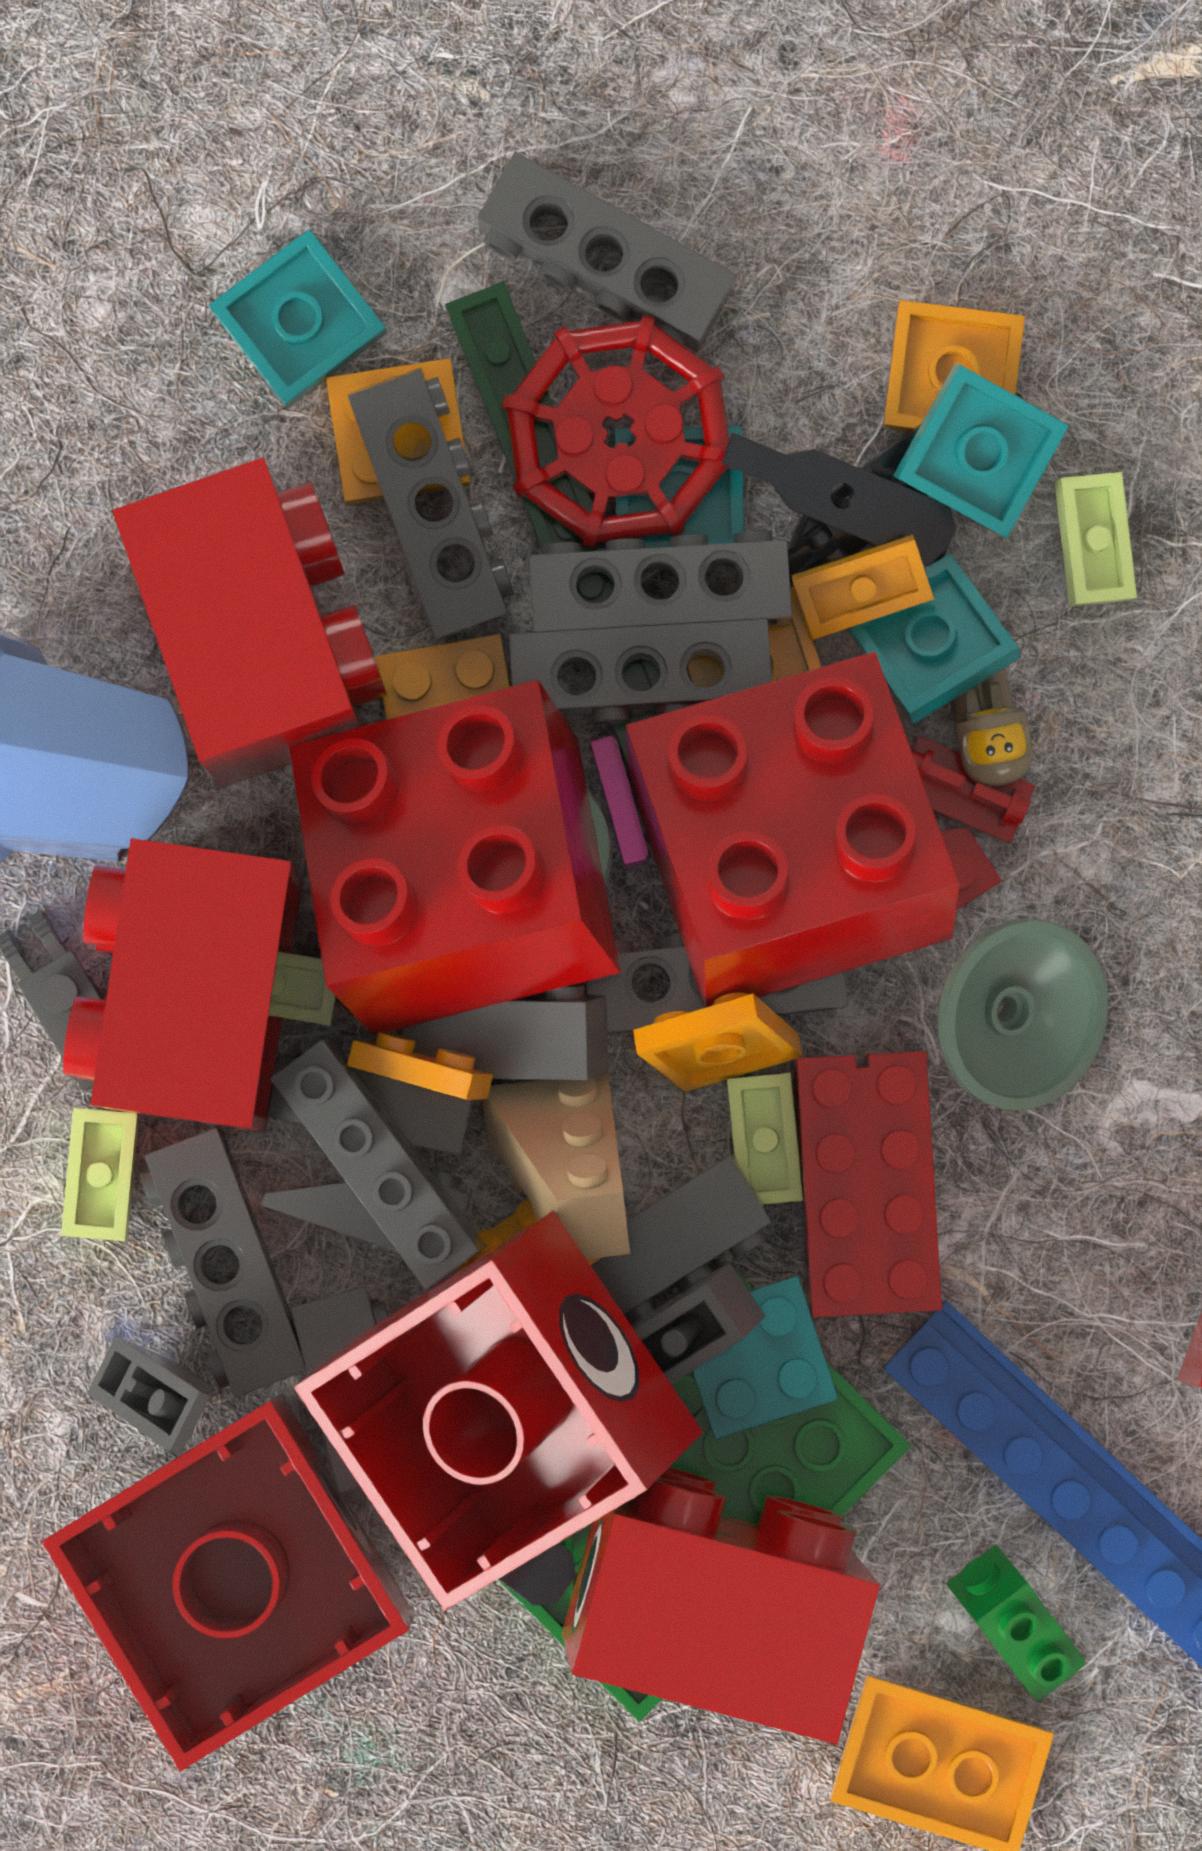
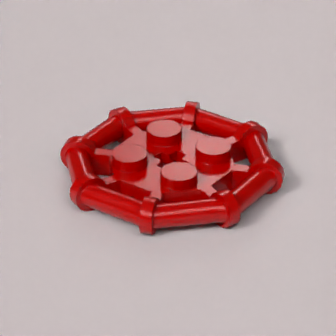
[501,316,733,549]

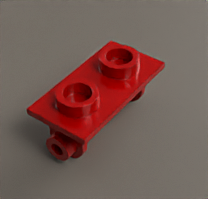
[912,735,1036,844]

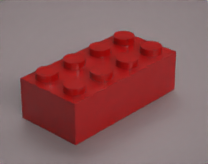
[794,1051,942,1317]

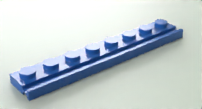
[882,1300,1202,1668]

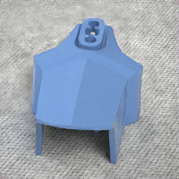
[0,630,190,863]

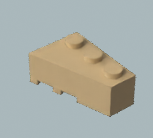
[482,1072,630,1259]

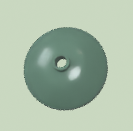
[937,919,1108,1111]

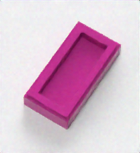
[590,736,649,870]

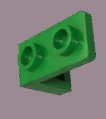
[945,1544,1085,1701]

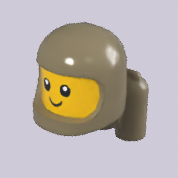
[952,668,1033,787]

